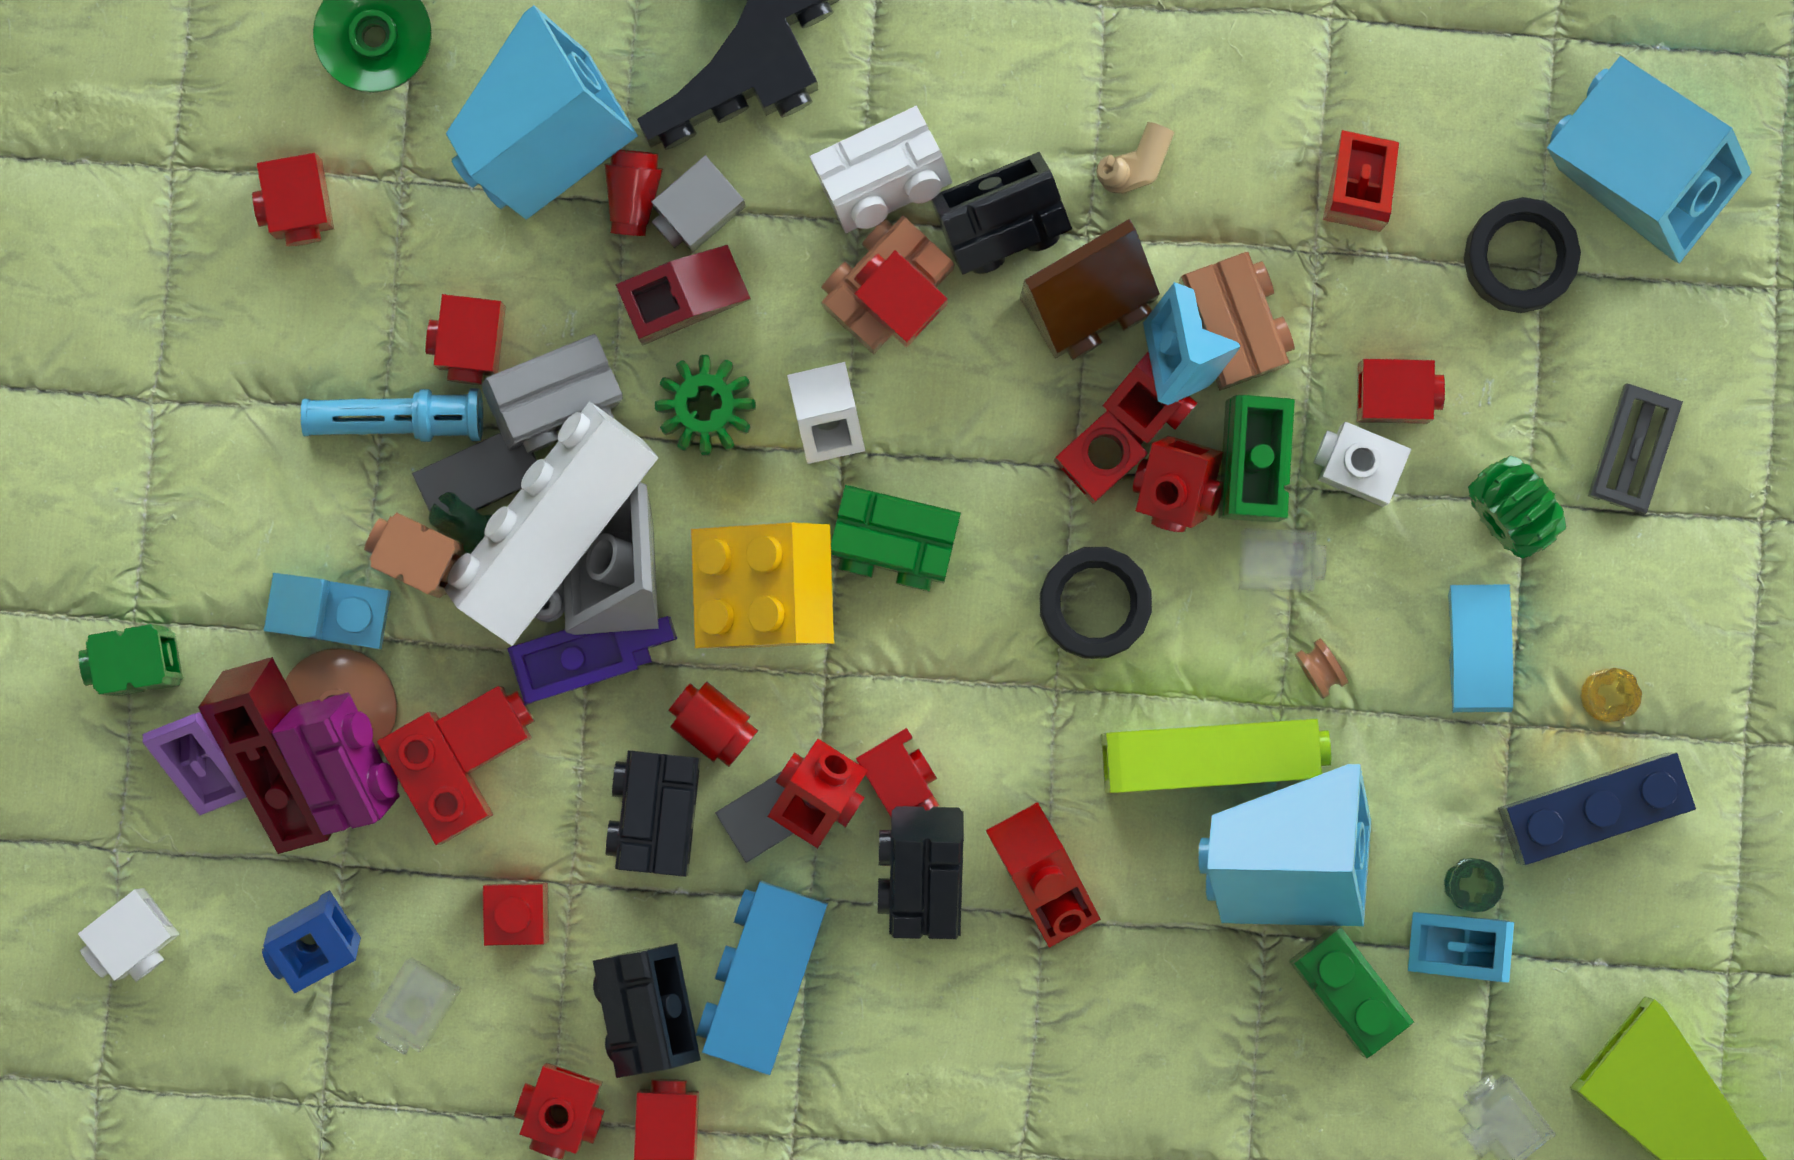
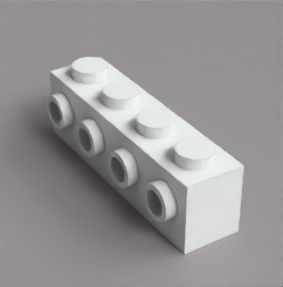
[444,401,658,646]

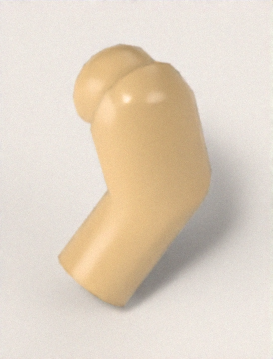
[1096,122,1174,194]

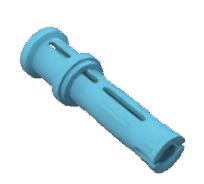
[301,388,483,442]

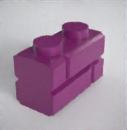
[271,692,400,835]

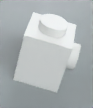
[787,362,865,464]
[1314,422,1411,507]
[78,888,180,982]

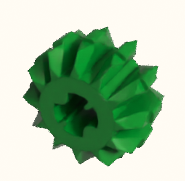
[655,355,756,456]
[1468,455,1566,559]

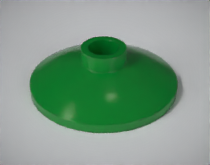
[313,0,432,93]

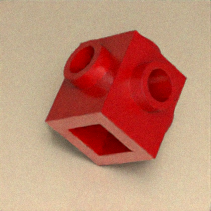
[1133,435,1224,532]
[767,739,868,849]
[514,1063,605,1159]

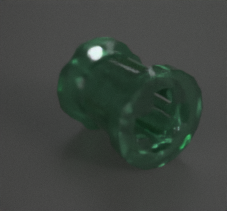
[1443,858,1504,912]

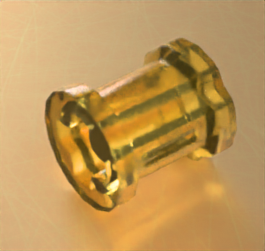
[1580,668,1642,722]

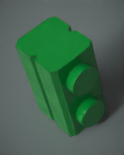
[1218,395,1295,522]
[831,485,961,592]
[78,624,183,696]
[1289,926,1414,1059]

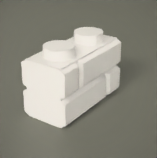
[809,106,952,234]

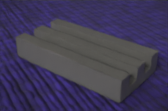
[1588,383,1683,515]

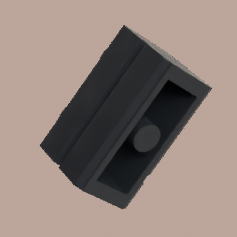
[931,152,1072,275]
[605,750,701,877]
[878,806,964,939]
[593,943,701,1078]

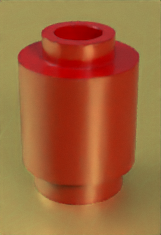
[668,681,759,767]

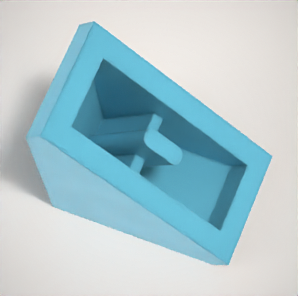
[1408,912,1514,982]

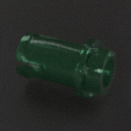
[429,492,492,554]

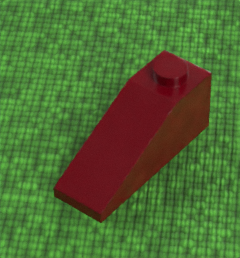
[198,657,332,854]

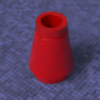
[604,150,663,236]

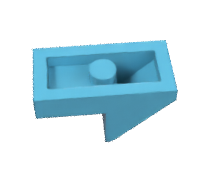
[1143,282,1240,405]
[264,573,391,649]

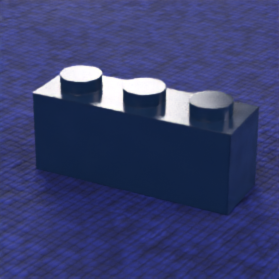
[1498,752,1696,865]

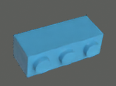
[696,881,828,1075]

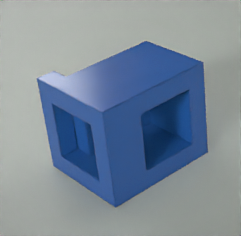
[262,890,361,994]

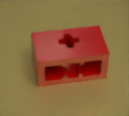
[377,712,493,845]

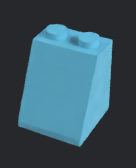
[446,5,638,220]
[1547,56,1752,264]
[1198,764,1371,926]

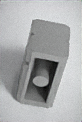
[481,334,623,454]

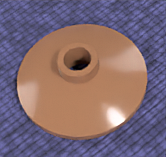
[285,648,397,750]

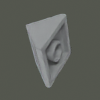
[563,482,659,635]

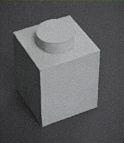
[651,155,746,253]

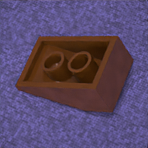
[1020,219,1160,361]

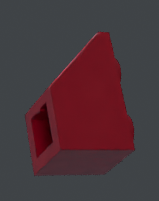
[615,245,751,346]

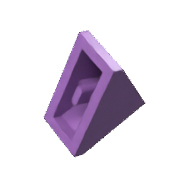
[142,712,246,816]

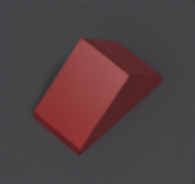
[1323,130,1399,232]

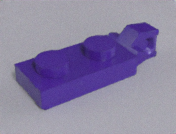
[507,616,677,705]

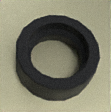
[1464,197,1581,313]
[1039,547,1152,659]

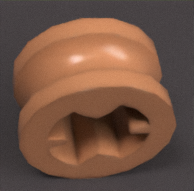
[1295,638,1348,699]

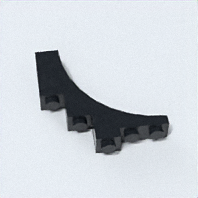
[637,0,839,150]

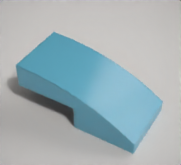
[1448,584,1513,713]

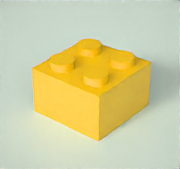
[691,522,834,649]

